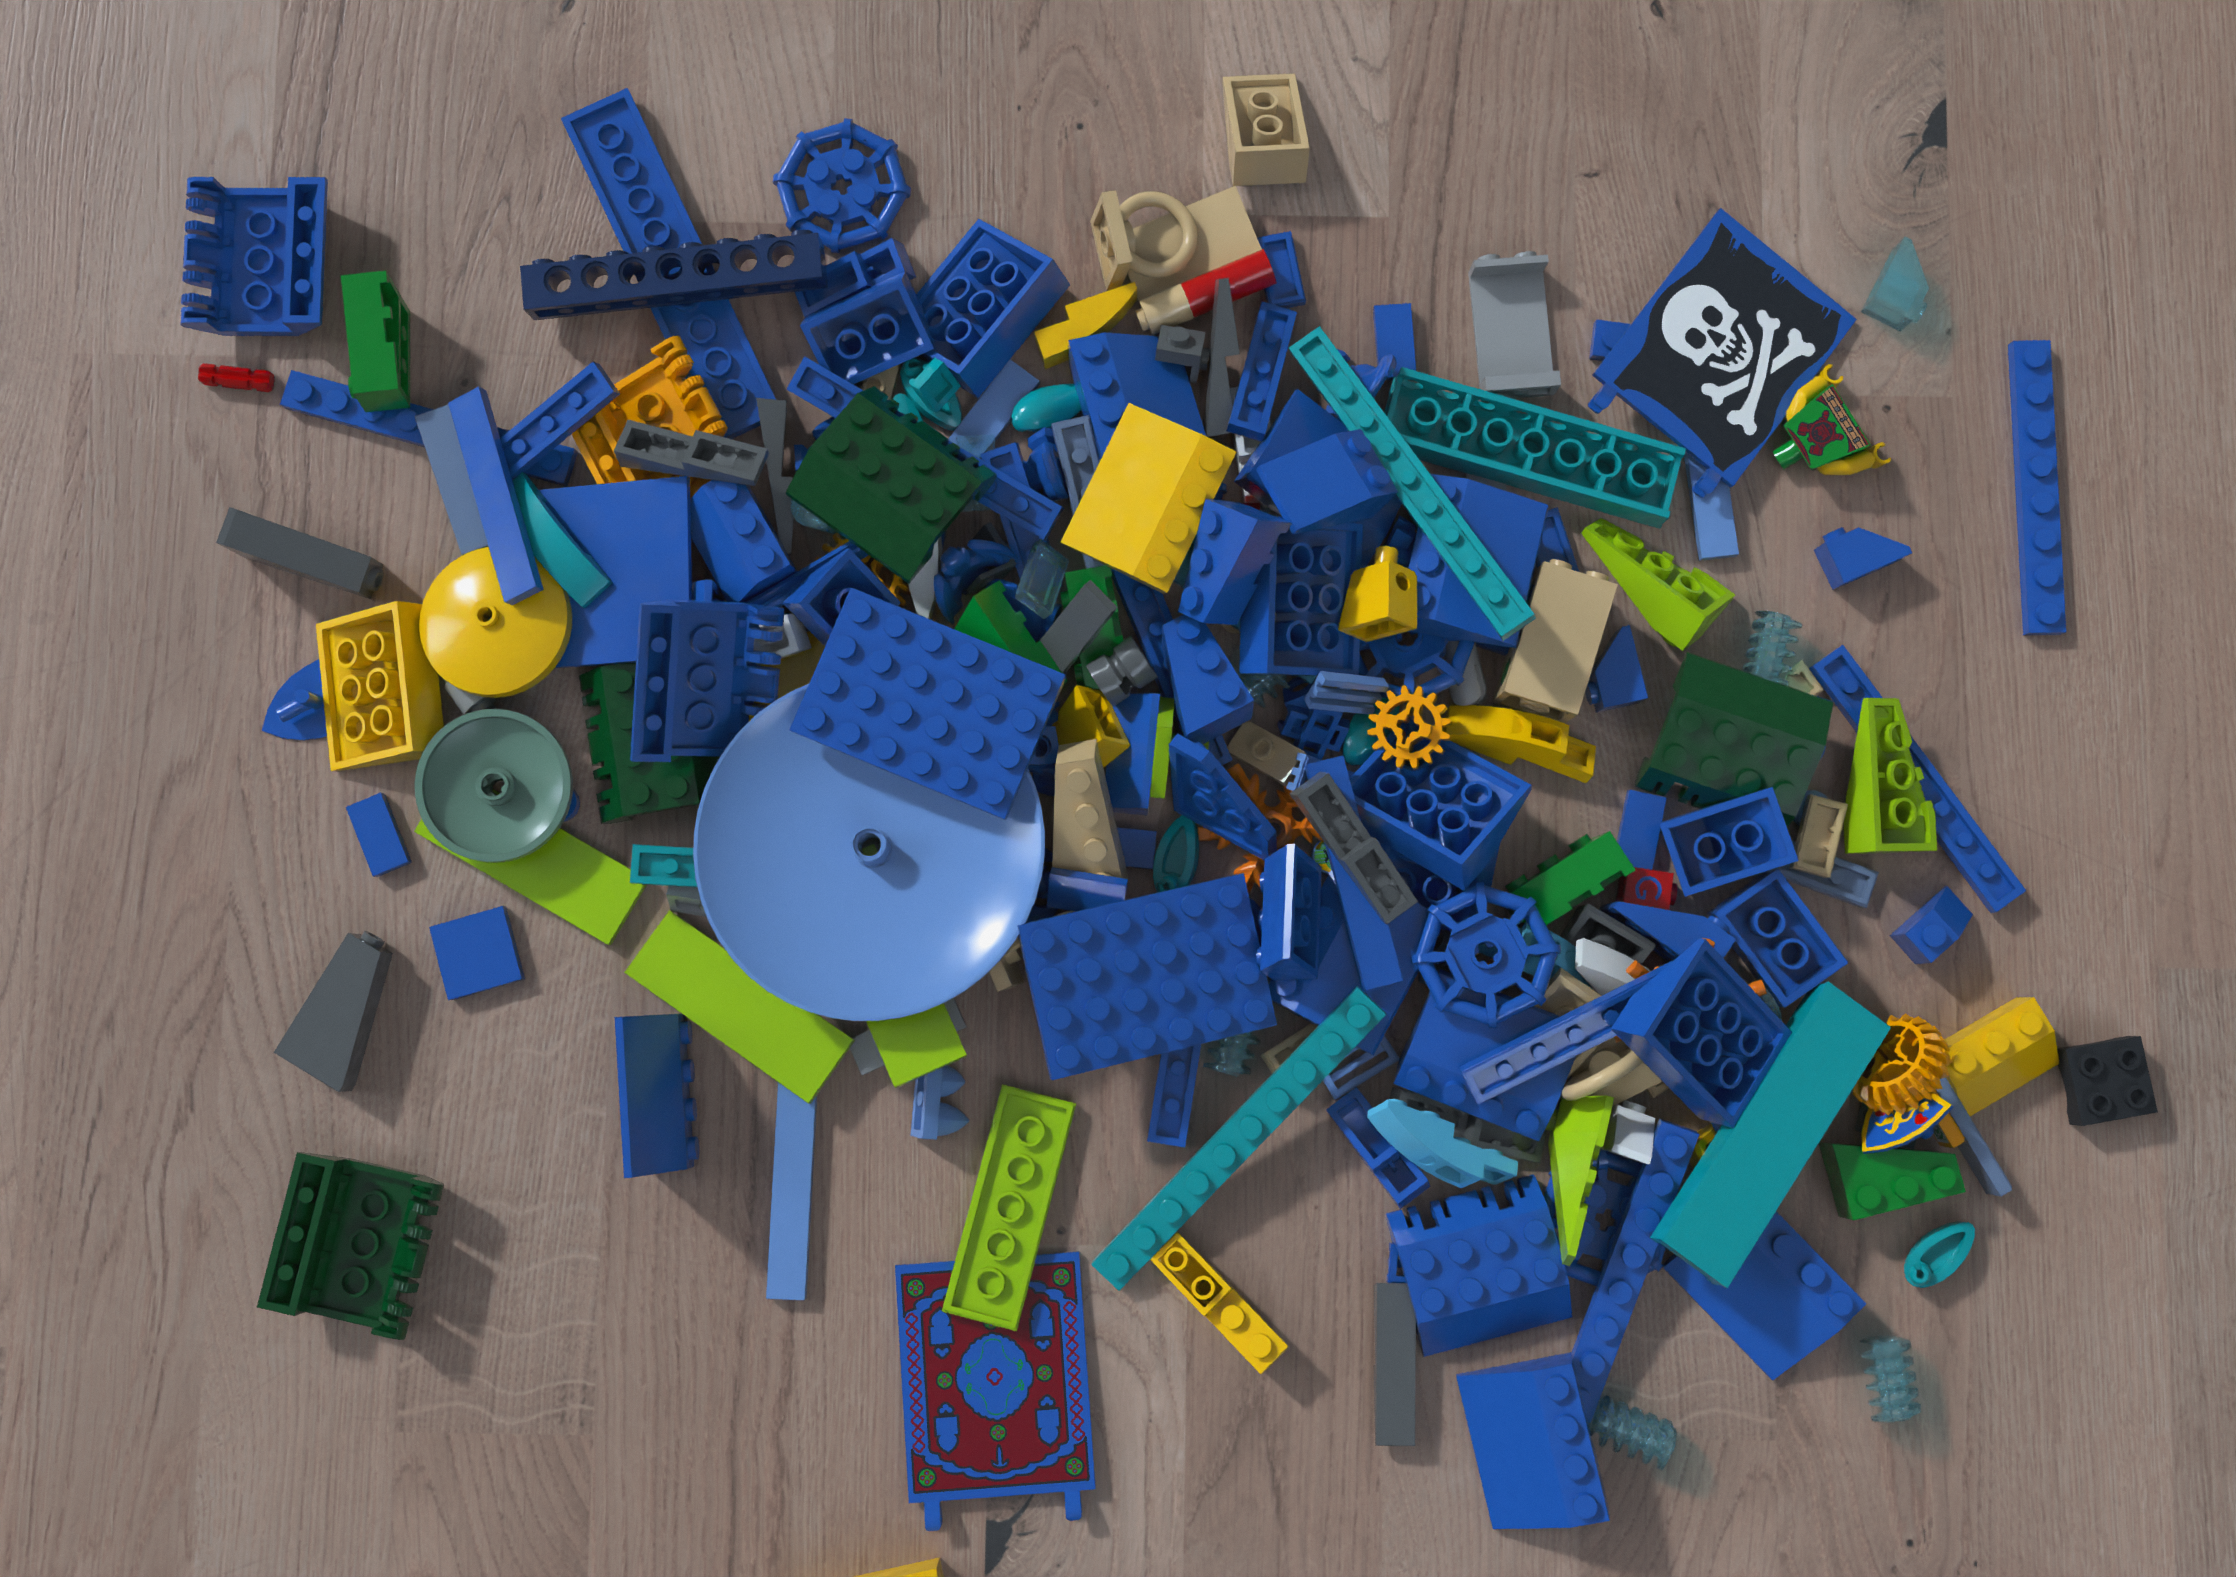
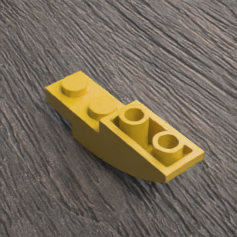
[1443,705,1596,783]
[1150,1232,1289,1375]

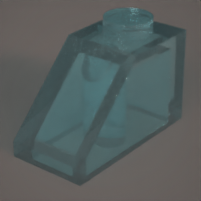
[1861,237,1929,332]

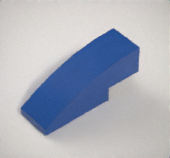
[795,238,916,317]
[1326,1087,1431,1209]

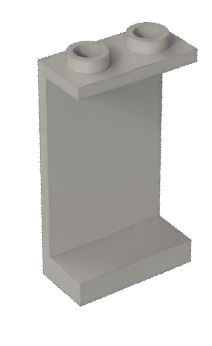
[1468,251,1561,401]

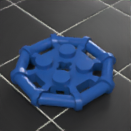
[773,118,911,253]
[1358,631,1475,704]
[1412,882,1561,1029]
[1544,1149,1666,1286]

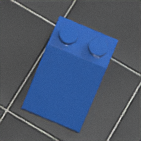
[1256,429,1398,535]
[1659,787,1799,897]
[1599,901,1736,963]

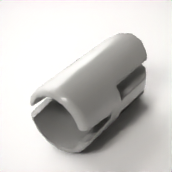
[1442,641,1487,706]

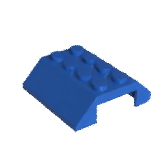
[180,177,328,336]
[630,599,784,762]
[1385,1174,1572,1357]

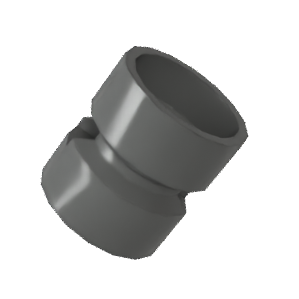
[1086,636,1158,707]

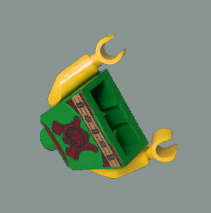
[1772,364,1891,475]

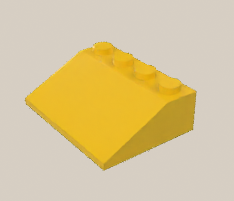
[1060,403,1236,594]
[316,601,444,771]

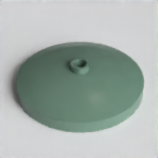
[415,709,573,863]

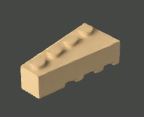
[1052,739,1128,879]

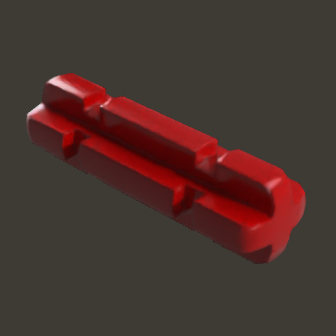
[198,363,275,392]

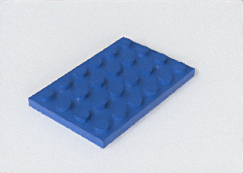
[789,588,1066,820]
[1017,873,1277,1080]

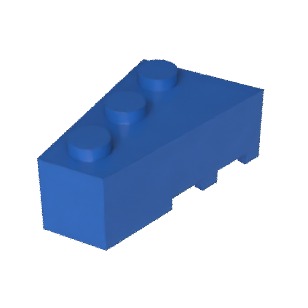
[1178,499,1291,625]
[1162,614,1254,744]

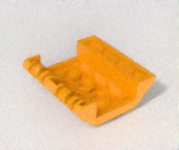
[571,336,728,499]

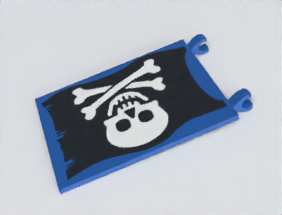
[1588,208,1857,498]

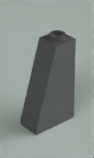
[216,507,384,599]
[274,931,393,1092]

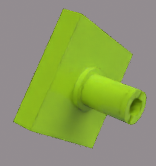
[1150,697,1209,799]

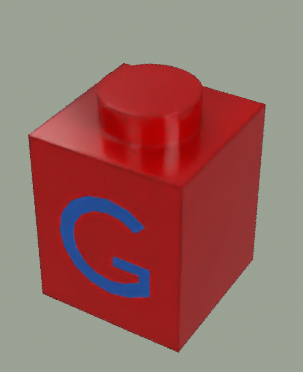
[1616,867,1678,910]

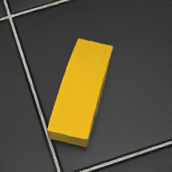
[1034,282,1137,370]

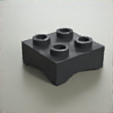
[2057,1036,2158,1126]

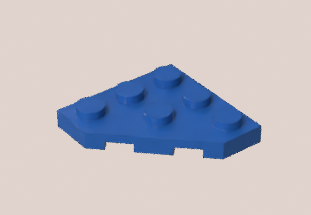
[1169,734,1277,861]

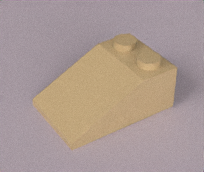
[1222,73,1310,186]

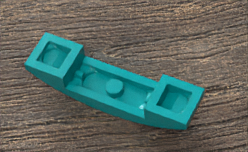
[513,472,612,608]

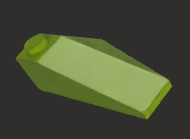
[1581,518,1736,651]
[1843,698,1937,854]
[1545,1095,1614,1266]

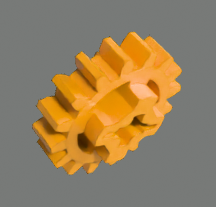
[1367,685,1452,769]

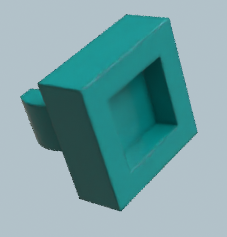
[909,357,961,413]

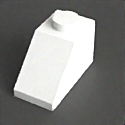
[1601,1100,1655,1164]

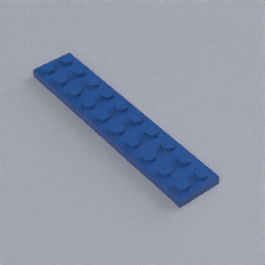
[561,88,776,439]

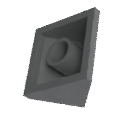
[1560,904,1656,964]

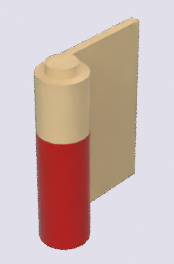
[1127,185,1277,335]

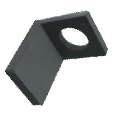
[966,522,1017,595]

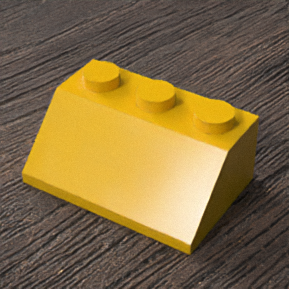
[1945,997,2059,1116]

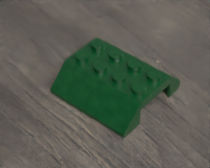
[786,386,997,584]
[1635,652,1833,827]
[579,662,721,824]
[257,1152,444,1340]

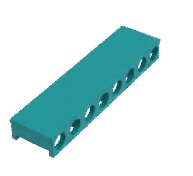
[1384,367,1686,529]
[1650,981,1891,1288]

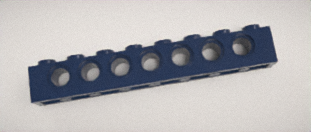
[520,230,828,321]

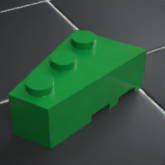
[341,270,410,412]
[1060,565,1123,691]
[954,580,1067,690]
[1505,831,1635,929]
[1818,1142,1966,1221]

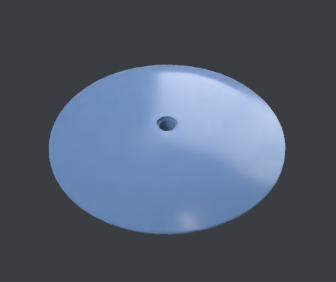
[693,684,1045,1021]

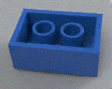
[1707,868,1848,1008]

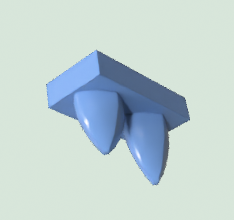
[910,1065,969,1140]

